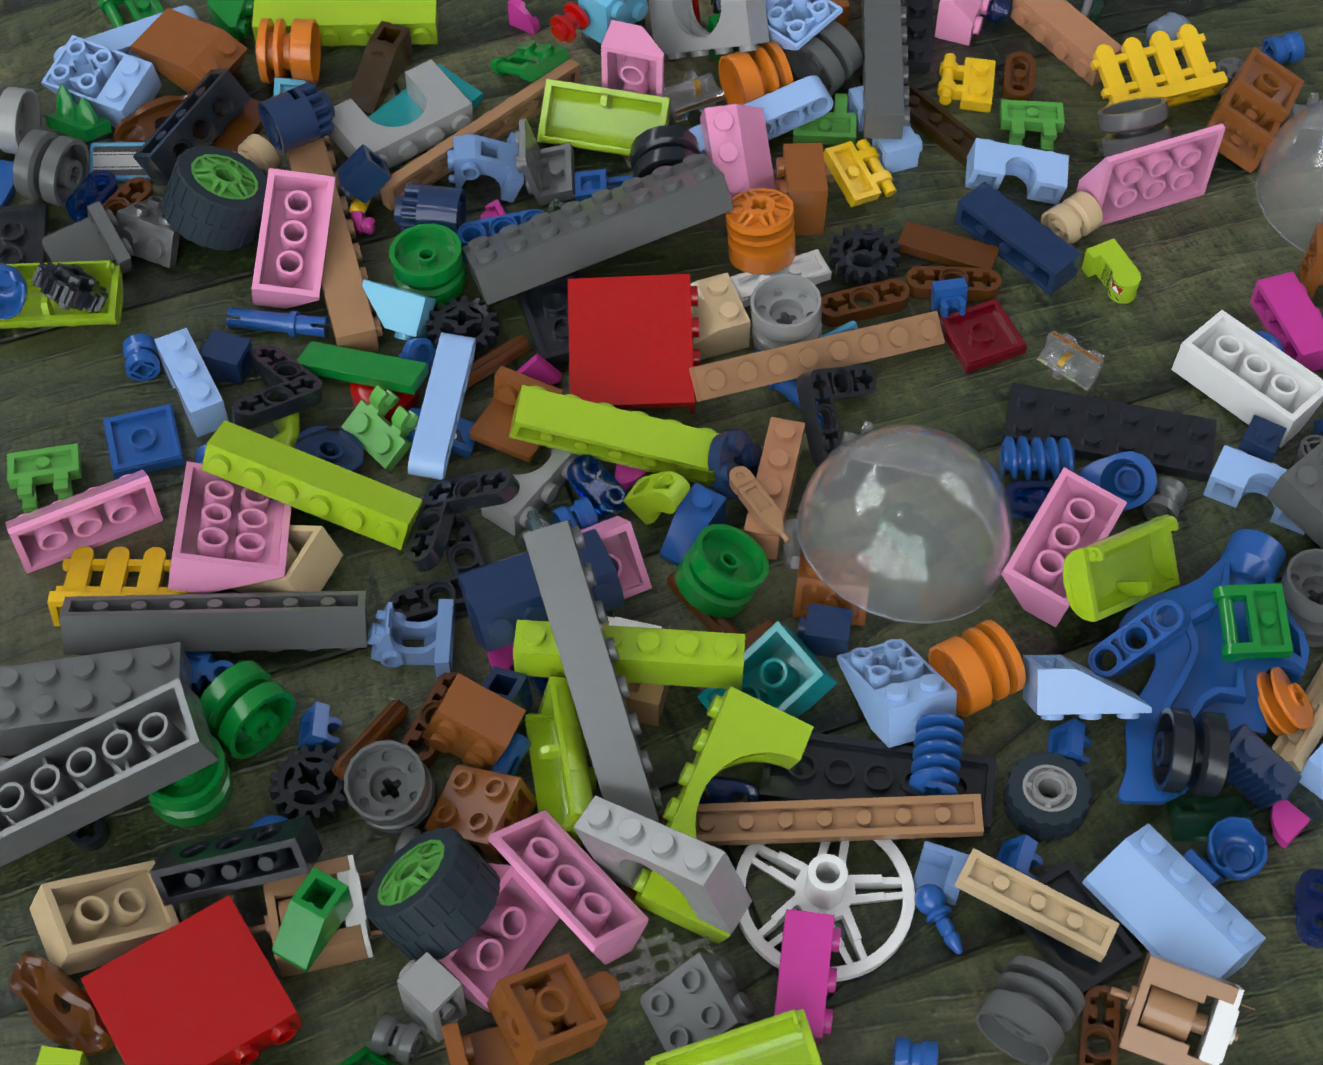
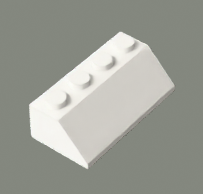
[1171,310,1323,448]

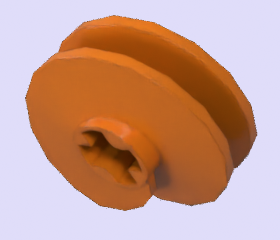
[1257,666,1314,736]

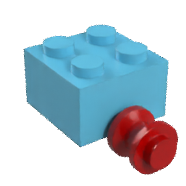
[550,0,648,44]

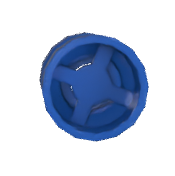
[1262,31,1305,65]
[122,334,160,381]
[552,497,599,530]
[892,1037,938,1065]

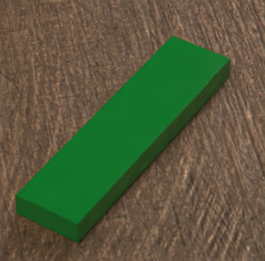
[296,341,430,395]

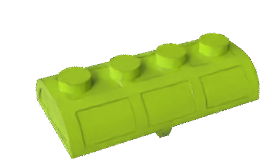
[537,79,671,157]
[0,260,124,329]
[1063,514,1180,622]
[525,676,597,846]
[645,1008,823,1065]

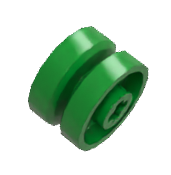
[389,223,467,307]
[675,524,769,618]
[200,660,296,759]
[147,735,233,827]

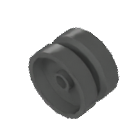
[783,20,863,96]
[1097,97,1172,158]
[13,129,90,208]

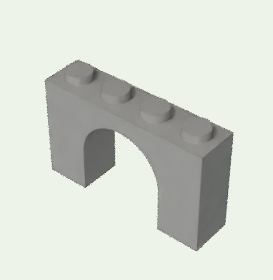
[648,0,770,60]
[328,59,473,169]
[573,795,752,934]

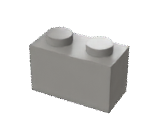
[397,952,467,1043]

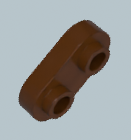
[1002,51,1036,101]

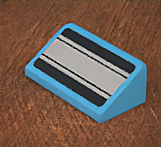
[90,142,154,182]

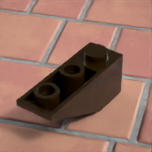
[347,21,413,116]

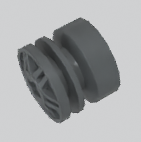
[1280,548,1323,647]
[344,740,436,835]
[975,955,1086,1065]

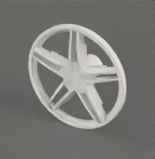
[736,840,915,982]

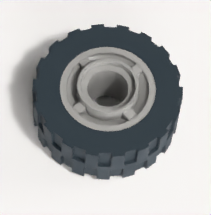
[1003,752,1093,841]

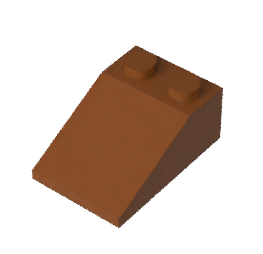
[130,8,248,94]

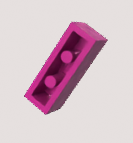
[1249,272,1323,372]
[774,909,841,1044]

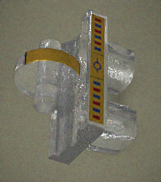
[664,70,724,122]
[1037,330,1104,391]

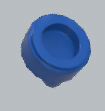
[398,338,436,369]

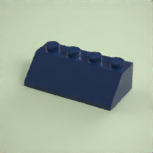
[457,529,626,652]

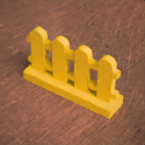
[1090,24,1228,107]
[47,546,201,626]

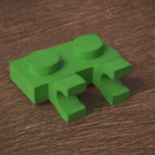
[793,93,856,146]
[999,99,1065,151]
[341,385,419,471]
[7,443,82,513]

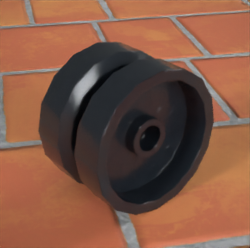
[630,125,701,178]
[1152,707,1230,798]

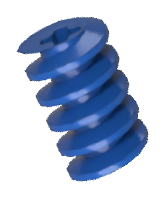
[999,436,1075,481]
[909,713,965,796]

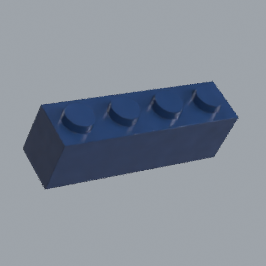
[954,182,1082,296]

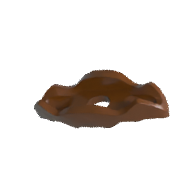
[113,94,215,142]
[9,951,115,1056]

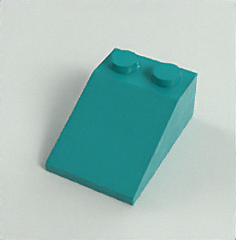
[697,621,838,718]

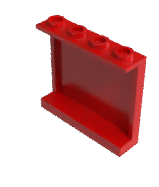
[568,274,702,414]
[81,895,303,1065]

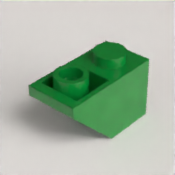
[207,0,254,44]
[272,867,354,972]

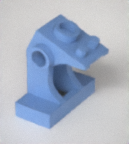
[447,132,524,203]
[367,599,456,680]

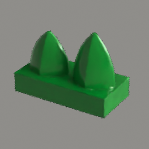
[45,84,112,142]

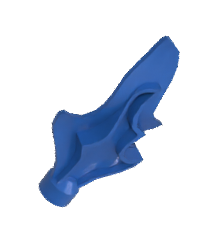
[1118,529,1310,805]

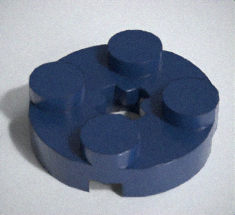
[294,426,364,474]
[708,429,762,500]

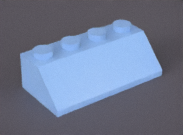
[1082,823,1266,980]

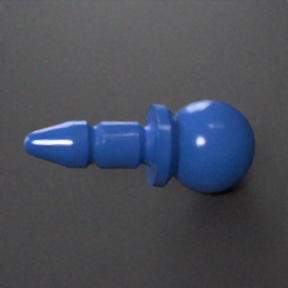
[914,884,963,955]

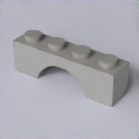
[481,447,587,537]

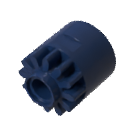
[258,81,335,154]
[394,183,466,234]

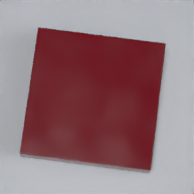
[939,298,1027,373]

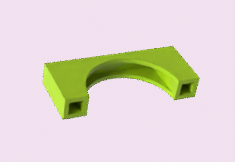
[632,687,814,944]

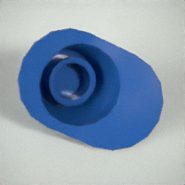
[1078,451,1157,512]

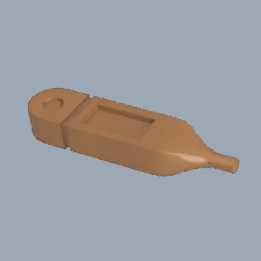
[729,466,791,544]

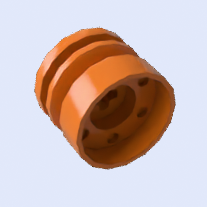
[256,18,321,85]
[718,41,793,105]
[726,188,796,275]
[928,619,1026,718]

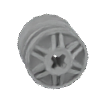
[0,85,41,154]
[750,274,822,351]

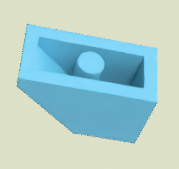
[362,280,436,341]

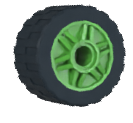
[161,146,267,251]
[365,827,500,961]

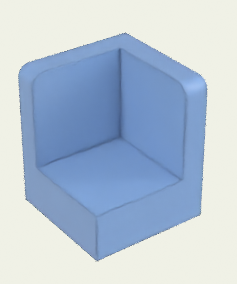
[913,841,969,906]

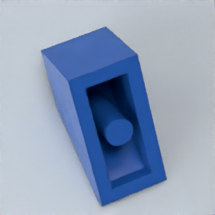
[659,482,727,566]

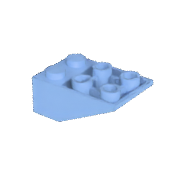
[761,0,843,51]
[41,35,162,127]
[837,639,957,748]
[1023,655,1152,720]

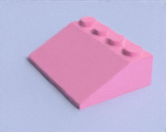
[1076,123,1225,226]
[168,462,291,594]

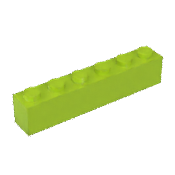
[252,0,438,46]
[509,385,720,487]
[202,420,422,550]
[513,620,745,690]

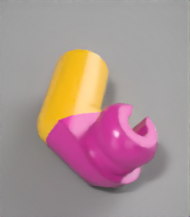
[349,197,375,235]

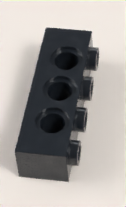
[133,70,251,186]
[150,815,323,906]

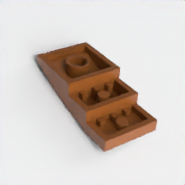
[1204,47,1304,174]

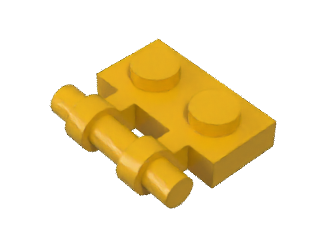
[937,53,996,113]
[823,138,897,208]

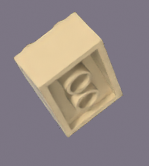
[691,273,751,360]
[231,525,343,593]
[29,860,179,975]

